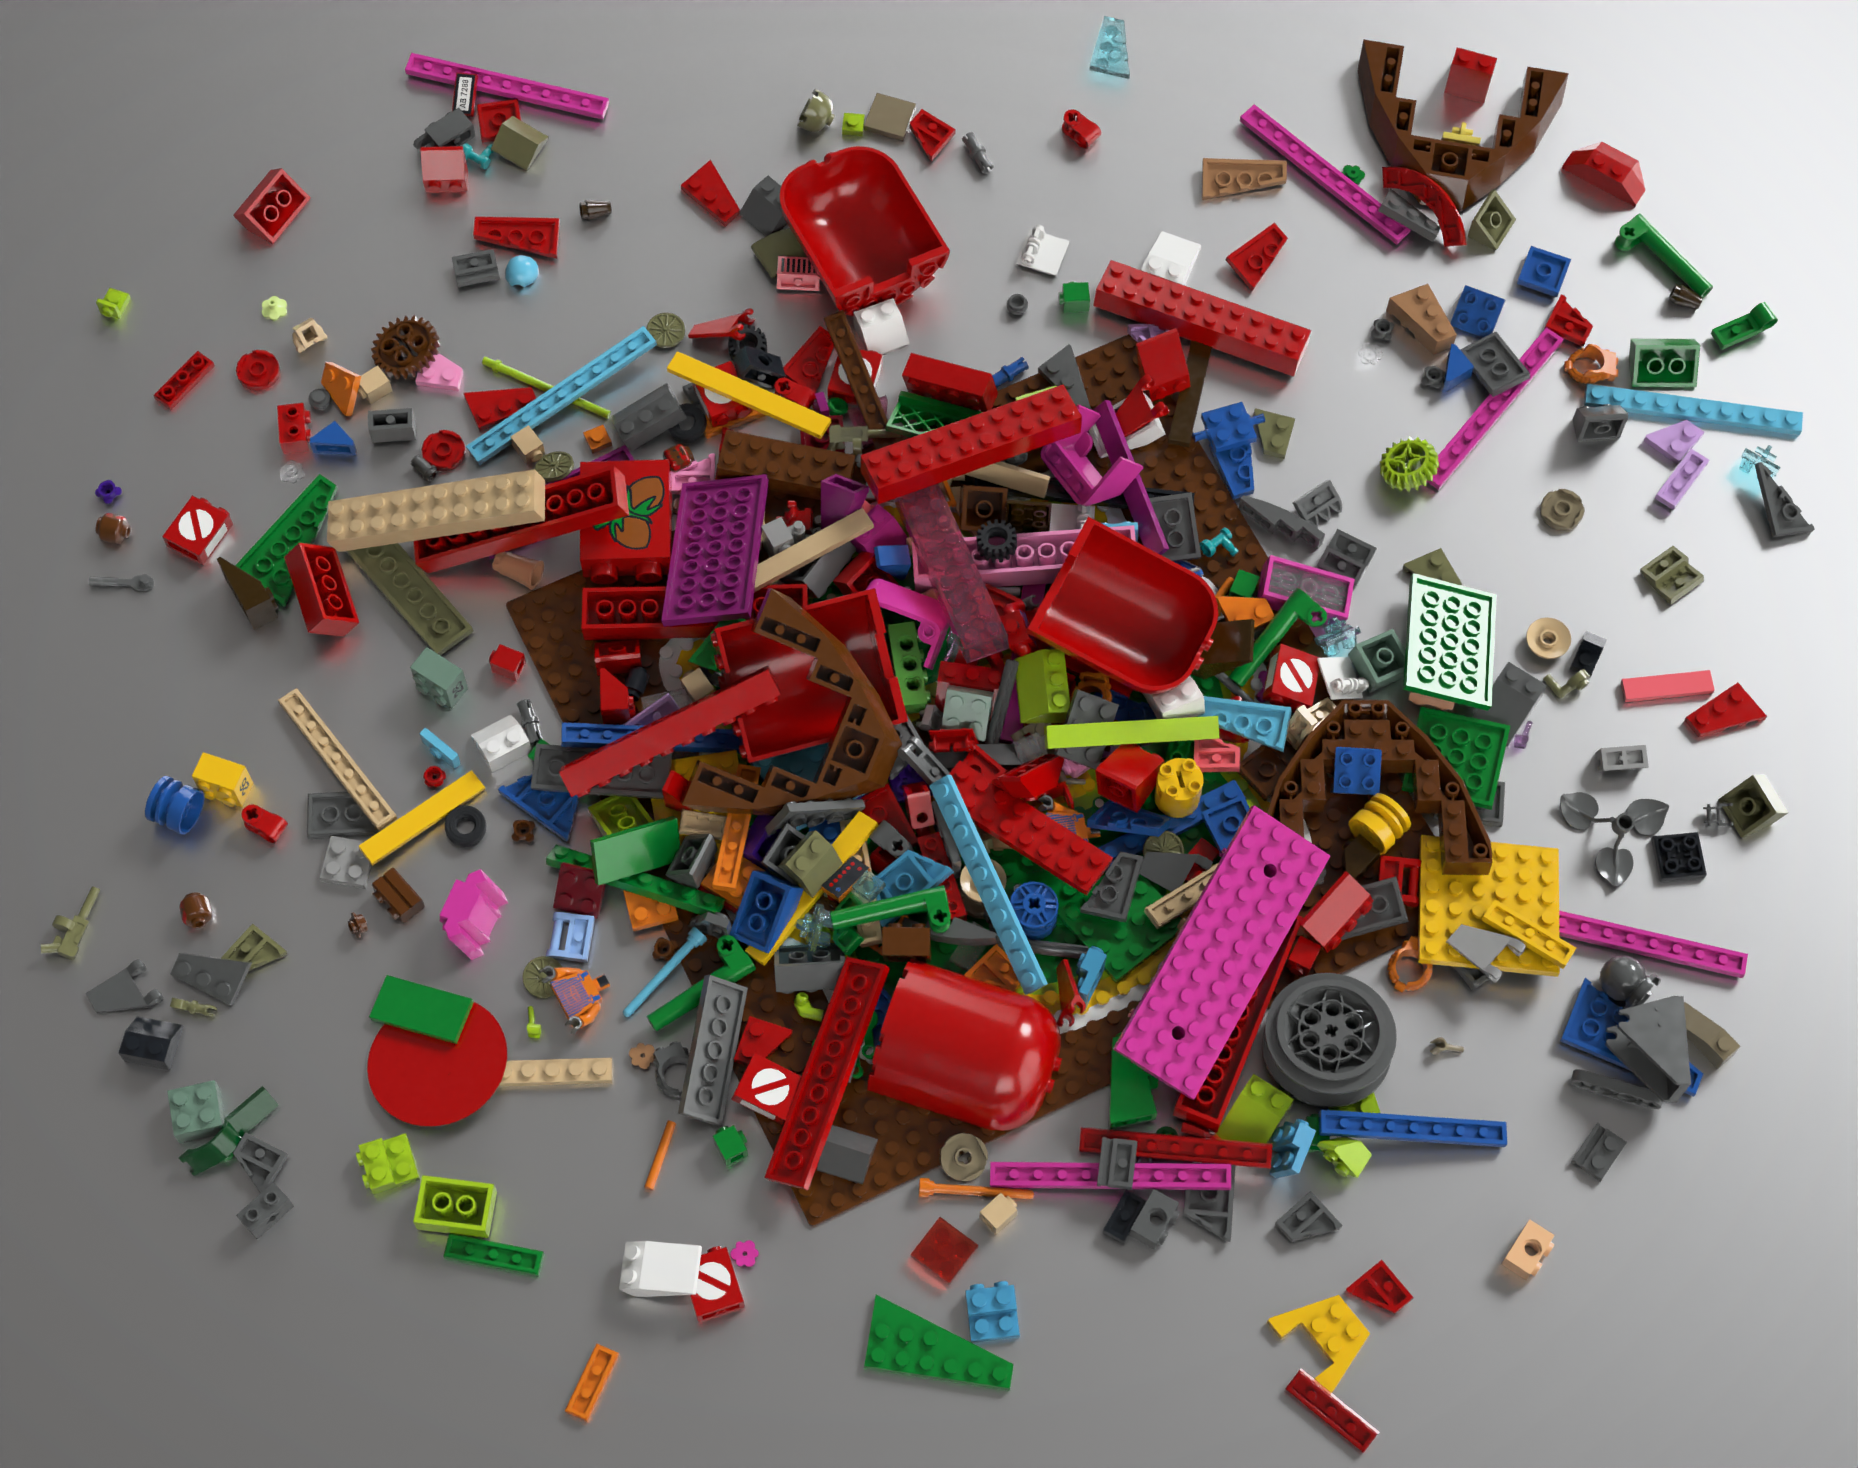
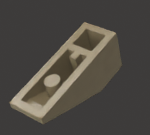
[1684,1002,1741,1069]

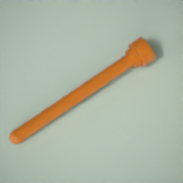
[919,1178,1034,1199]

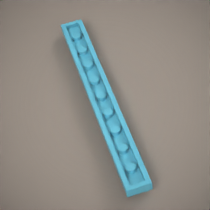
[466,326,657,465]
[1584,384,1803,435]
[929,775,1048,995]

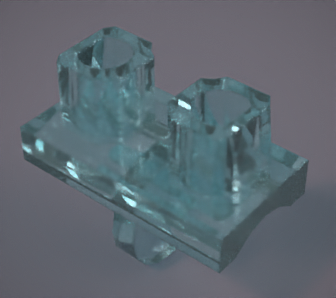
[1739,445,1781,479]
[1314,616,1361,657]
[795,903,833,952]

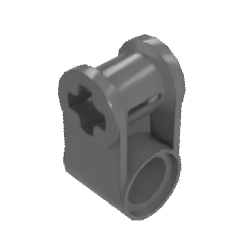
[869,819,914,859]

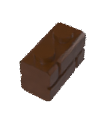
[372,867,425,923]

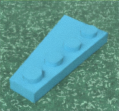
[1197,696,1291,752]

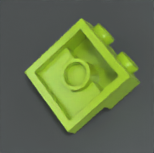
[356,1133,420,1194]

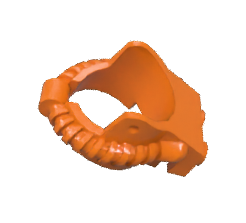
[1564,344,1618,384]
[1070,671,1112,703]
[1387,936,1433,993]

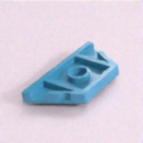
[873,849,954,927]

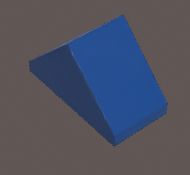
[1442,344,1474,392]
[309,421,357,455]
[874,545,911,580]

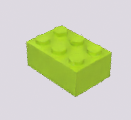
[413,1175,497,1238]

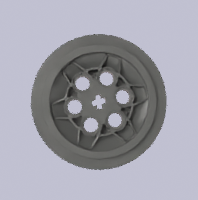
[1262,973,1397,1108]

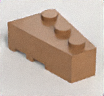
[1386,284,1457,355]

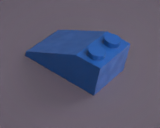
[729,871,804,953]

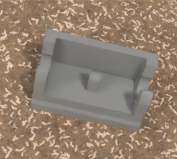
[1595,745,1649,771]

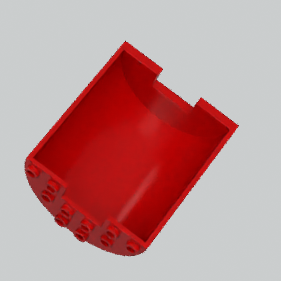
[710,588,908,763]

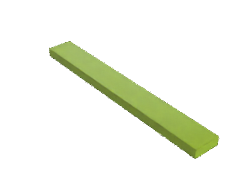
[1044,716,1219,749]

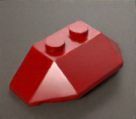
[1562,142,1646,207]
[992,754,1064,801]

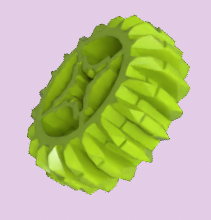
[1379,436,1439,492]

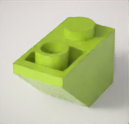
[1317,1137,1372,1178]

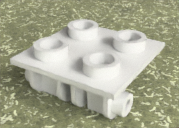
[1016,225,1070,276]
[1049,503,1095,531]
[1317,657,1369,700]

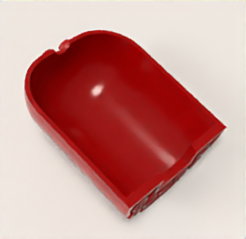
[780,146,950,316]
[1026,516,1218,694]
[867,959,1062,1131]

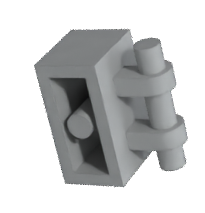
[761,517,806,558]

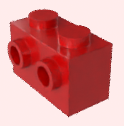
[277,403,312,454]

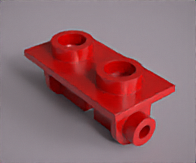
[929,728,979,753]

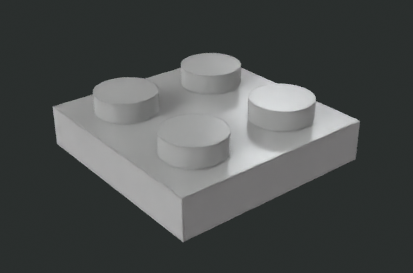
[320,836,372,889]

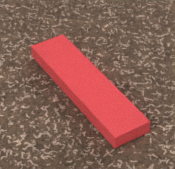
[1621,670,1715,702]

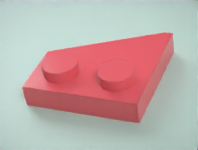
[1194,739,1240,772]

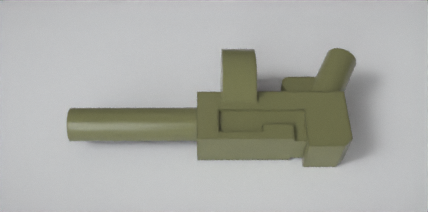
[826,425,901,457]
[41,886,100,960]

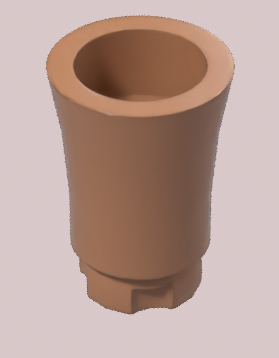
[492,552,544,590]

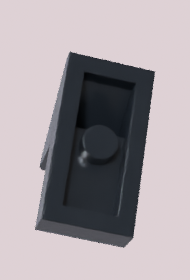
[1570,631,1607,677]

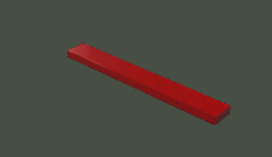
[1079,1127,1273,1169]

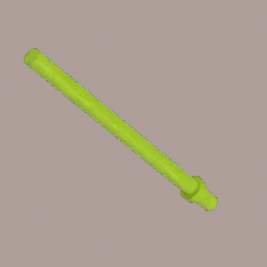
[482,356,611,419]

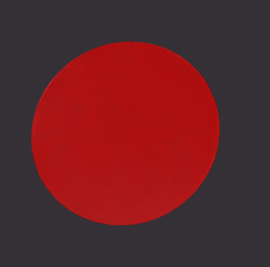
[367,1002,507,1127]

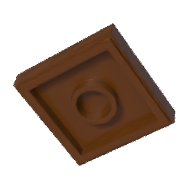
[1237,744,1290,801]

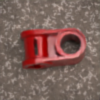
[1062,109,1102,149]
[774,378,815,409]
[241,804,288,844]

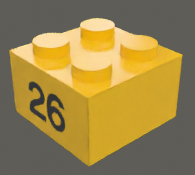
[192,752,254,808]

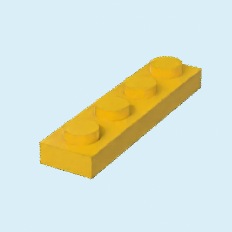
[1482,900,1576,969]

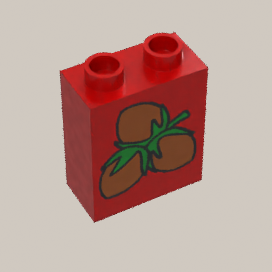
[580,459,672,584]

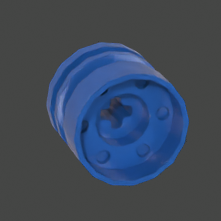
[145,776,204,835]
[1010,881,1059,940]

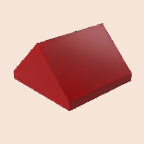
[595,639,642,676]

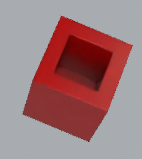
[489,644,526,682]
[1286,936,1321,976]

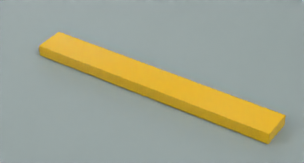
[667,351,831,439]
[745,811,878,966]

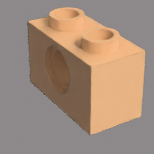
[1501,1219,1555,1280]

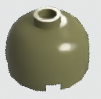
[797,89,835,132]

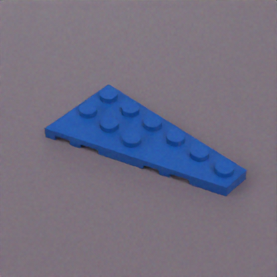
[1560,978,1703,1097]

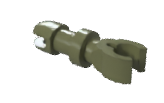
[170,998,217,1017]

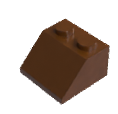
[959,485,1008,531]
[882,923,931,963]

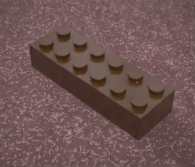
[717,430,855,501]

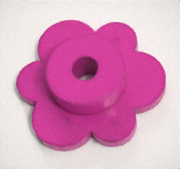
[730,1240,759,1267]

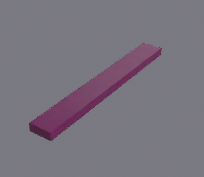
[1093,400,1169,555]

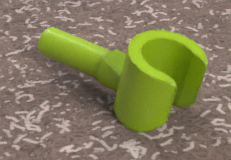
[527,1006,541,1038]

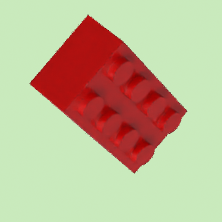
[902,353,998,412]
[284,543,359,637]

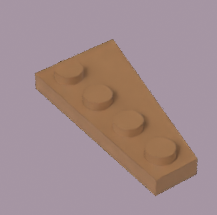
[1202,158,1287,200]

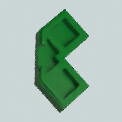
[832,891,865,957]

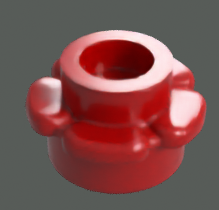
[423,766,446,787]

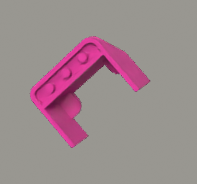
[1041,404,1143,507]
[866,579,953,670]

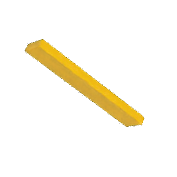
[359,770,485,866]

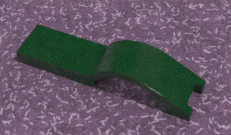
[179,1086,279,1176]

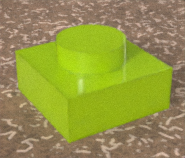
[842,113,865,136]

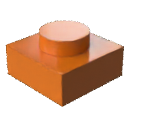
[583,425,612,454]

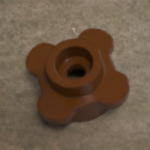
[511,820,536,842]
[348,912,368,939]
[652,937,678,962]

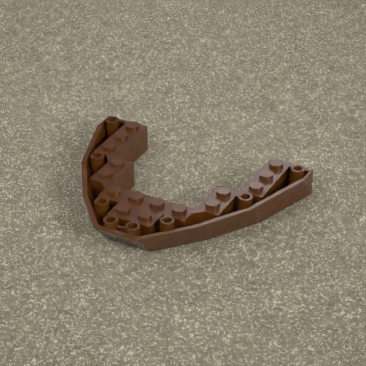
[1357,39,1569,212]
[680,588,902,816]
[1267,700,1493,875]

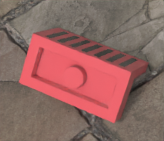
[777,256,820,291]

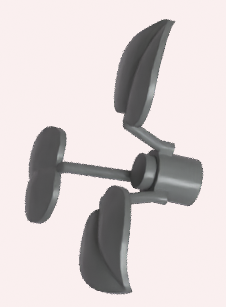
[1560,792,1669,887]

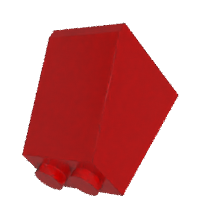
[1444,47,1497,103]
[1095,744,1165,813]

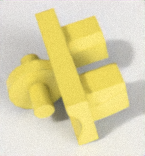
[1441,122,1481,146]

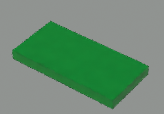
[590,816,680,885]
[369,975,474,1044]

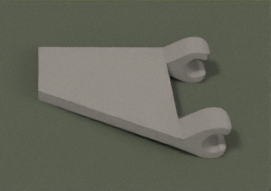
[1446,924,1526,983]

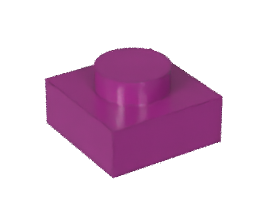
[812,392,829,416]

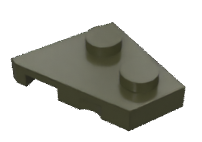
[1253,408,1295,459]
[1403,548,1462,586]
[221,924,287,971]

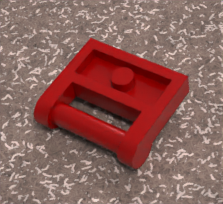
[1379,855,1422,907]

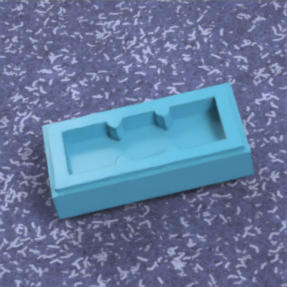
[419,728,461,769]

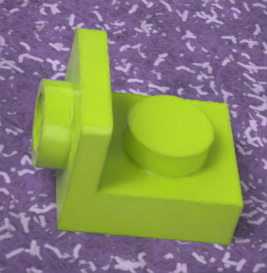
[96,288,131,319]

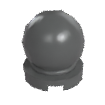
[1599,956,1661,1009]

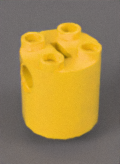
[1154,758,1203,818]

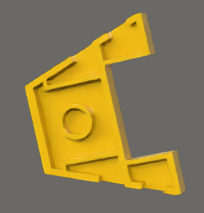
[1267,1295,1370,1393]

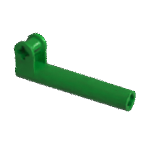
[1614,213,1713,298]
[1228,588,1327,688]
[829,885,951,933]
[646,935,756,1032]

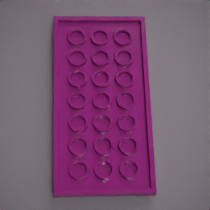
[661,474,769,627]

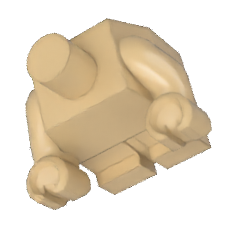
[292,318,327,353]

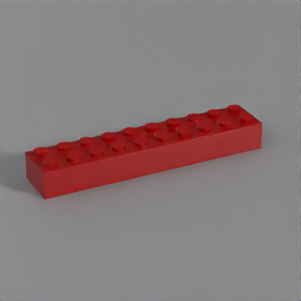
[1093,260,1312,377]
[861,384,1082,505]
[413,465,629,574]
[581,584,808,640]
[559,665,780,798]
[1173,915,1303,1133]

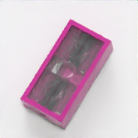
[1257,555,1355,629]

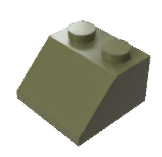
[1718,774,1789,838]
[779,830,843,898]

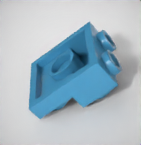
[1076,946,1107,1010]
[1269,1119,1316,1178]
[965,1281,1020,1343]

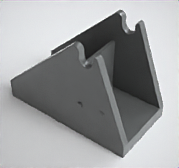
[1605,996,1691,1103]

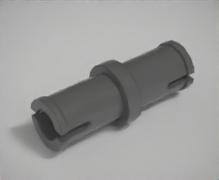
[962,132,994,173]
[517,699,543,746]

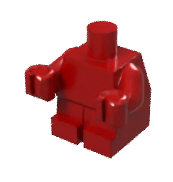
[776,501,813,535]

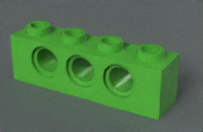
[888,621,931,714]

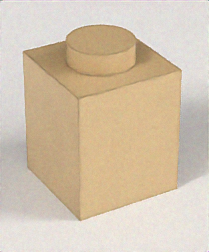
[358,365,392,404]
[510,425,545,465]
[681,668,715,702]
[979,1193,1017,1235]

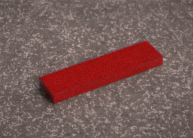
[1285,1369,1379,1453]

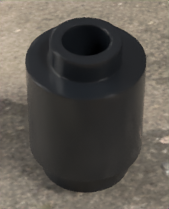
[623,666,650,702]

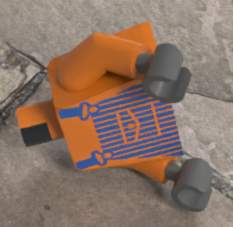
[1038,795,1100,842]
[539,966,610,1034]

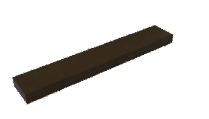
[1168,340,1212,448]

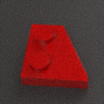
[910,109,956,161]
[1545,294,1593,347]

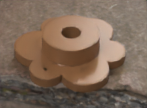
[629,1043,655,1069]

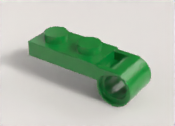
[1710,302,1778,350]

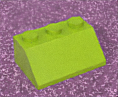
[1014,649,1070,723]

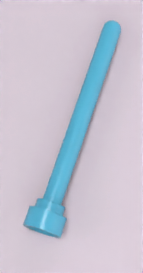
[623,927,707,1017]

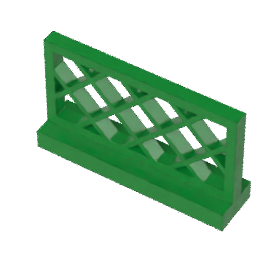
[885,391,983,437]

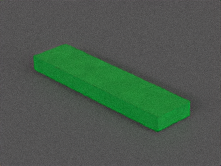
[443,1233,544,1277]

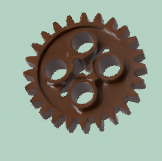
[371,315,441,380]

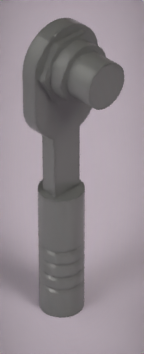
[89,574,154,591]

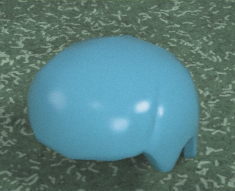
[505,255,539,287]

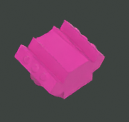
[439,869,508,960]

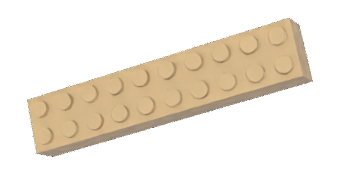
[327,469,545,552]

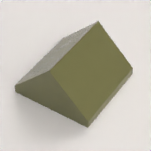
[491,116,549,171]
[1467,190,1516,250]

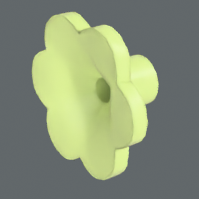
[262,296,287,321]

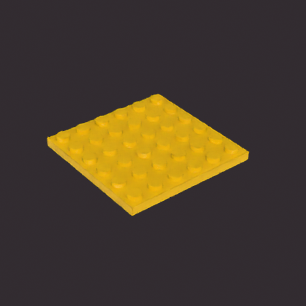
[1418,835,1560,977]

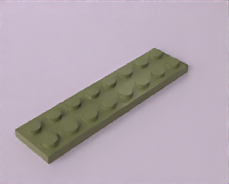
[346,543,474,656]

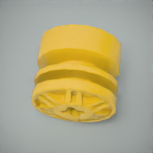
[1348,793,1411,855]

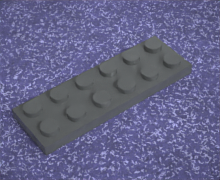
[531,744,673,799]
[678,975,748,1126]

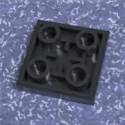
[1651,832,1707,882]

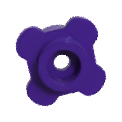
[95,480,122,504]

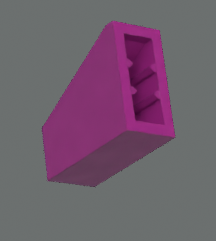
[821,474,869,529]

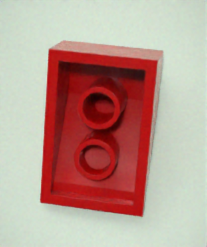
[1136,328,1190,402]

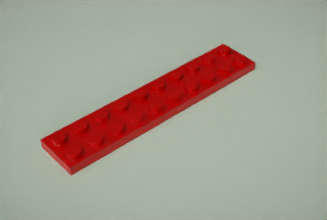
[764,957,890,1190]

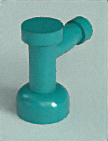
[463,143,493,170]
[1199,527,1239,557]

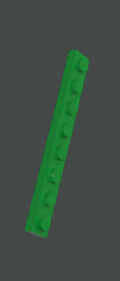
[546,844,725,915]

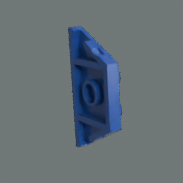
[498,775,579,842]

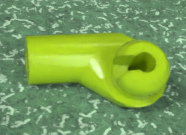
[794,992,824,1021]

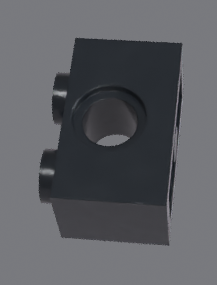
[734,345,785,389]

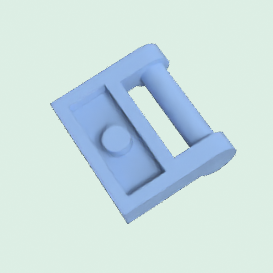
[546,912,595,963]

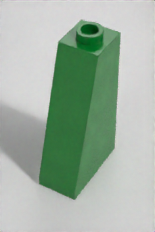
[1108,1032,1157,1129]

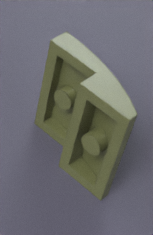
[751,228,807,279]
[1640,546,1704,605]

